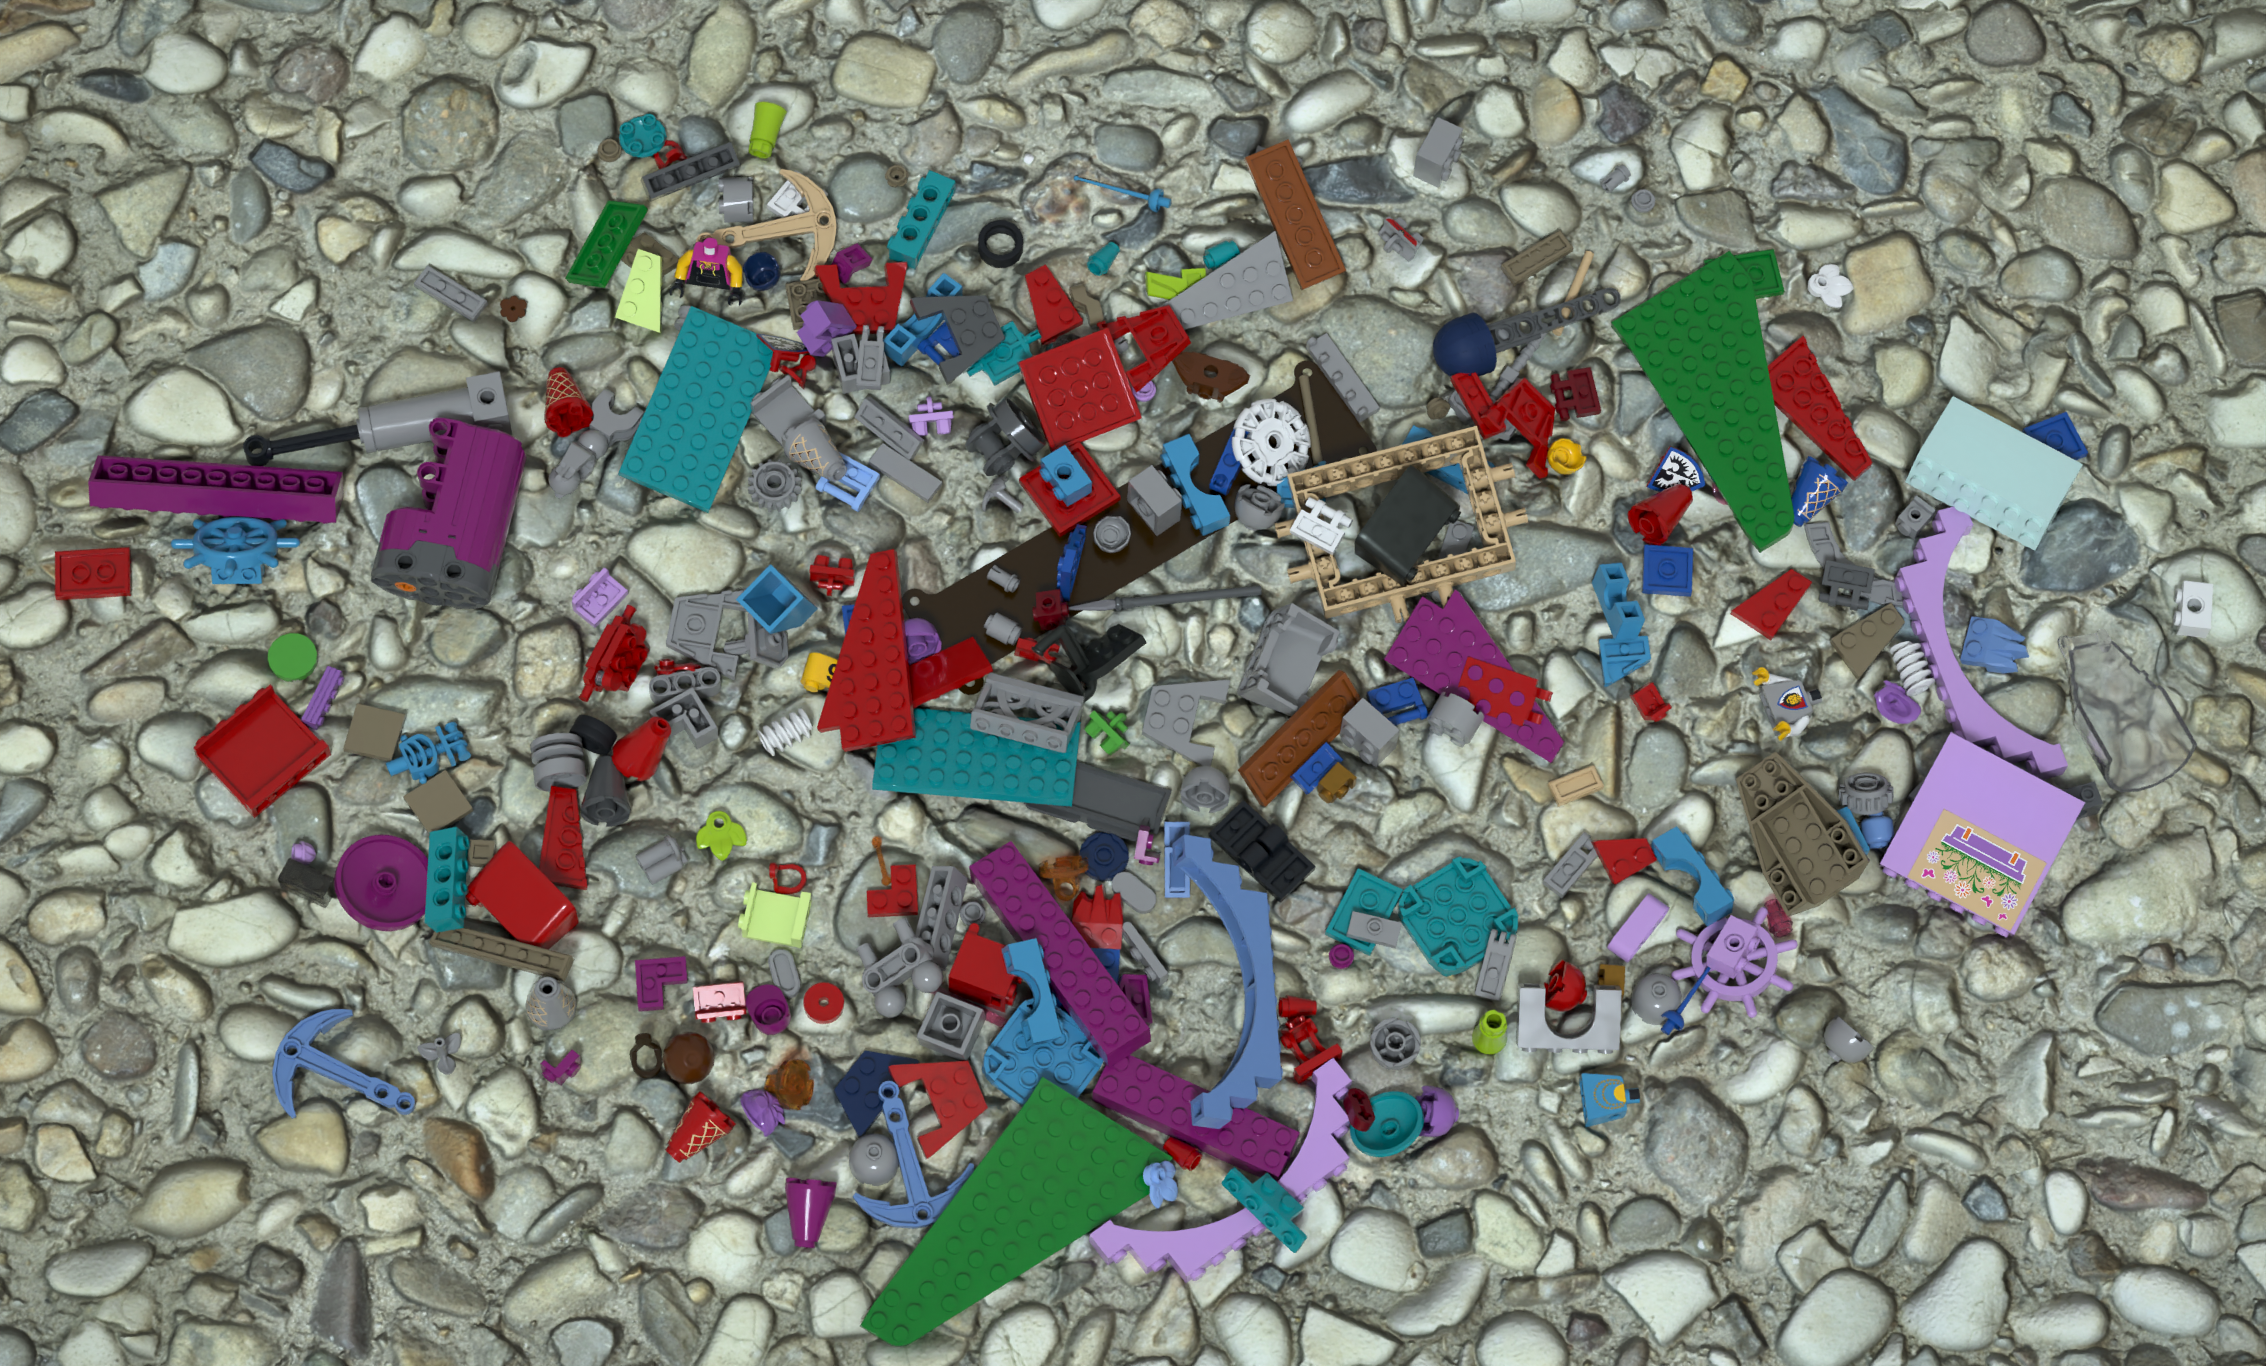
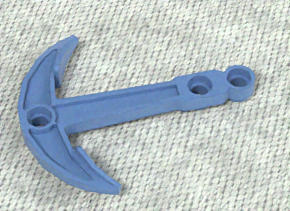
[272,1009,416,1119]
[853,1081,974,1229]

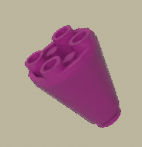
[785,1178,837,1248]

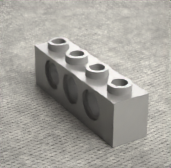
[915,866,968,971]

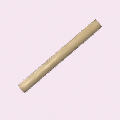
[1552,251,1594,336]

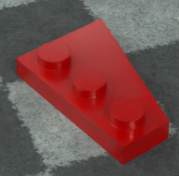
[1025,264,1083,347]
[1730,569,1812,640]

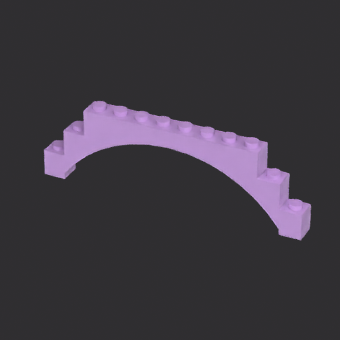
[1894,507,2068,780]
[1089,1058,1352,1283]

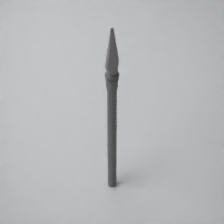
[1069,585,1261,611]

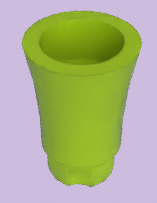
[748,102,787,159]
[1472,1010,1507,1054]

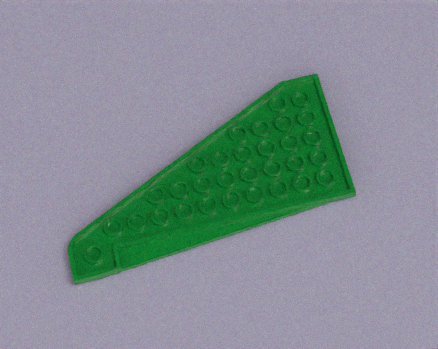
[1611,251,1794,553]
[860,1077,1173,1347]

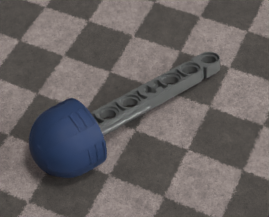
[1433,288,1621,377]

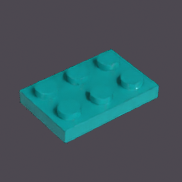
[1325,868,1403,956]

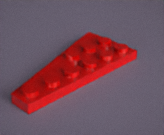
[1768,335,1873,481]

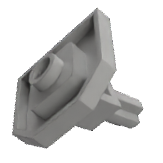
[724,613,789,669]

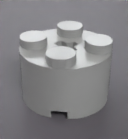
[1427,692,1485,748]

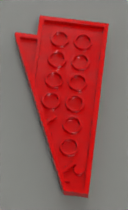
[817,549,916,752]

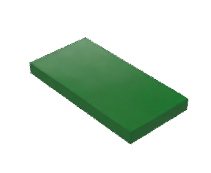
[565,200,648,288]

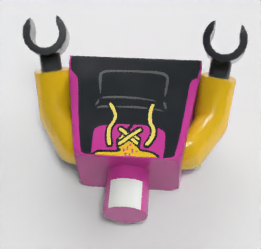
[669,238,744,306]

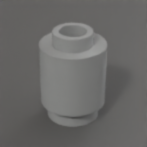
[984,612,1022,646]

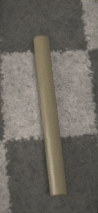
[1299,375,1323,466]

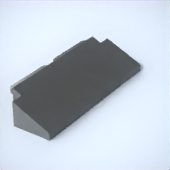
[1024,762,1172,841]

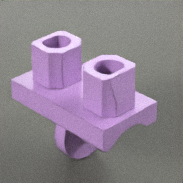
[908,396,953,437]

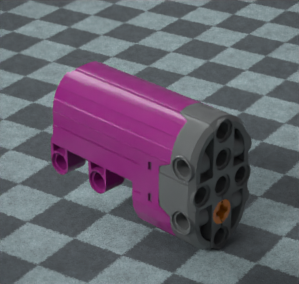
[371,418,526,609]

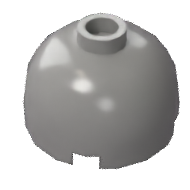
[1234,485,1285,531]
[1180,766,1230,813]
[1631,973,1682,1025]
[1824,1014,1875,1063]
[1370,1018,1421,1070]
[849,1134,899,1186]

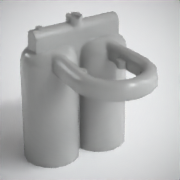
[635,835,689,885]

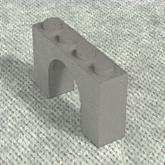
[1516,983,1622,1054]

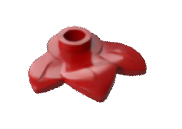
[654,659,701,676]

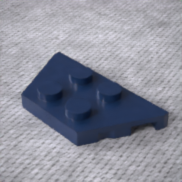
[834,1051,920,1138]

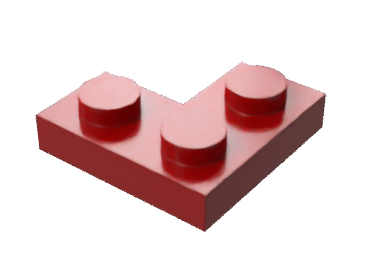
[867,864,918,918]

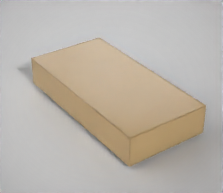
[1548,765,1604,807]

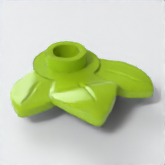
[696,811,747,861]

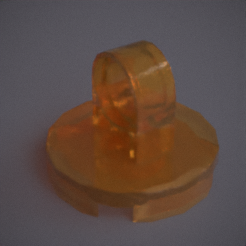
[1038,855,1089,901]
[764,1059,814,1110]

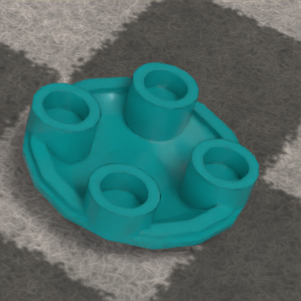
[619,114,667,158]

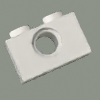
[2173,580,2213,638]

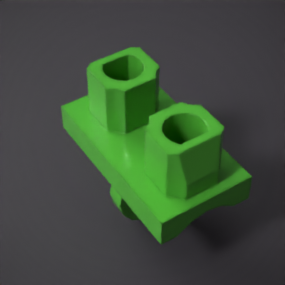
[1084,710,1130,755]

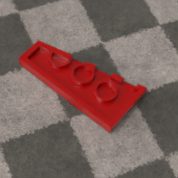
[539,786,587,890]

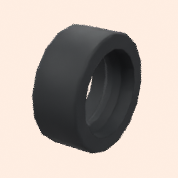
[978,220,1023,268]

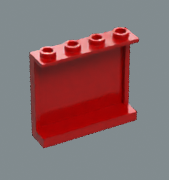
[193,684,331,818]

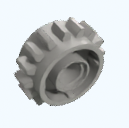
[748,459,801,512]
[1839,773,1894,815]

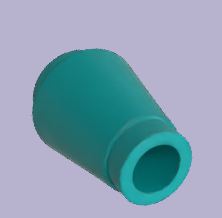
[1087,242,1120,276]

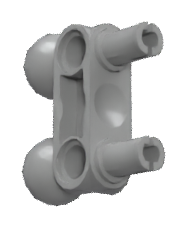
[856,918,943,1018]

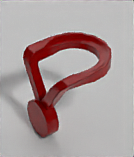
[654,140,687,170]
[779,355,816,389]
[769,862,807,894]

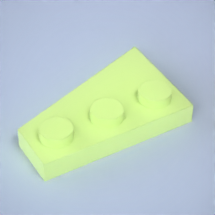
[615,249,662,333]

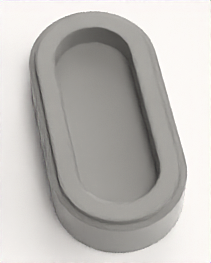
[1112,872,1156,914]
[768,949,800,999]

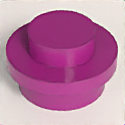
[1329,944,1354,969]

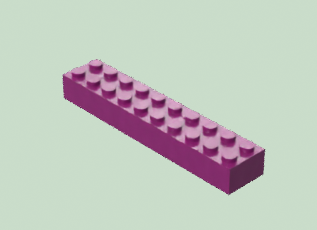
[88,455,343,524]
[969,841,1151,1068]

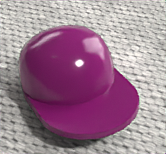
[745,984,791,1035]

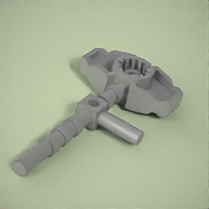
[1448,322,1548,441]

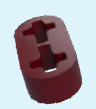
[1343,1088,1375,1132]

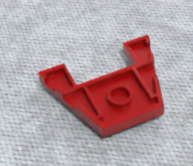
[814,262,907,335]
[1097,305,1191,392]
[1480,378,1555,479]
[888,1061,988,1159]

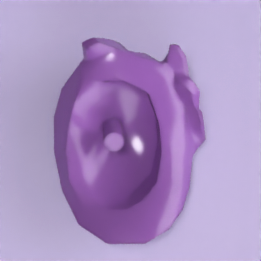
[1874,680,1921,724]
[740,1089,785,1137]

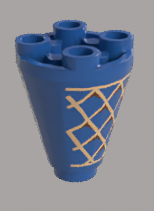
[1791,456,1848,527]

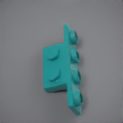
[1222,1167,1307,1253]

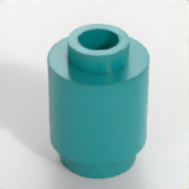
[1203,240,1240,271]

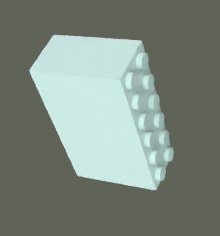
[1905,396,2083,551]

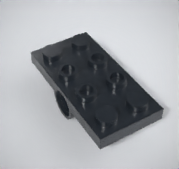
[1208,800,1316,903]

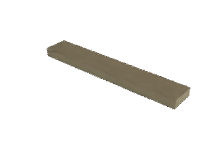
[429,927,574,982]

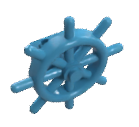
[171,516,300,584]

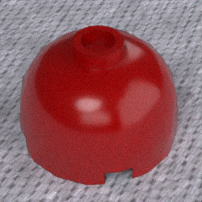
[1544,960,1587,1012]

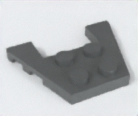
[910,295,1005,385]

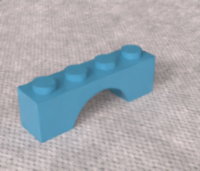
[883,273,963,367]
[1160,434,1230,536]
[1651,826,1734,927]
[1001,938,1063,1047]

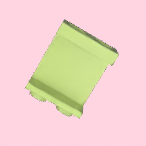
[738,882,812,948]

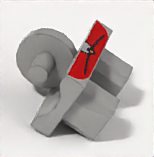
[1378,216,1424,262]

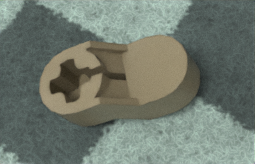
[1069,284,1104,327]

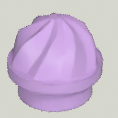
[291,841,316,866]

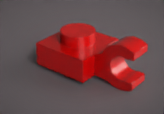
[1014,638,1060,664]

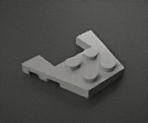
[666,588,748,680]
[1142,680,1230,766]

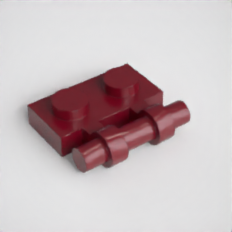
[1550,367,1601,421]

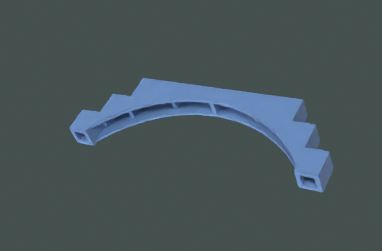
[1172,834,1283,1129]

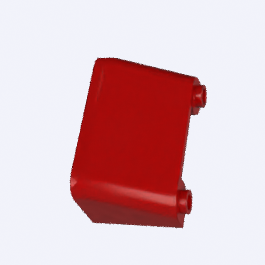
[465,841,579,950]

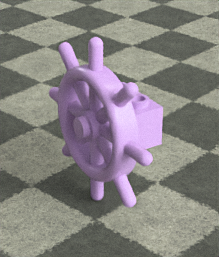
[1671,907,1798,1018]

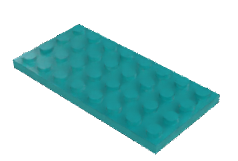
[618,306,773,513]
[872,708,1081,807]

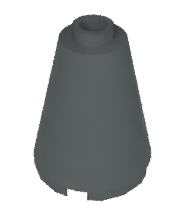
[581,755,631,827]

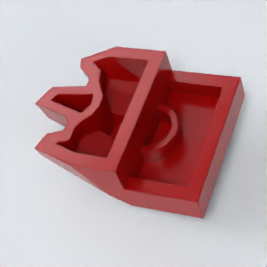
[1072,884,1123,950]

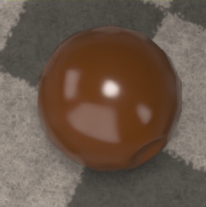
[663,1032,715,1084]

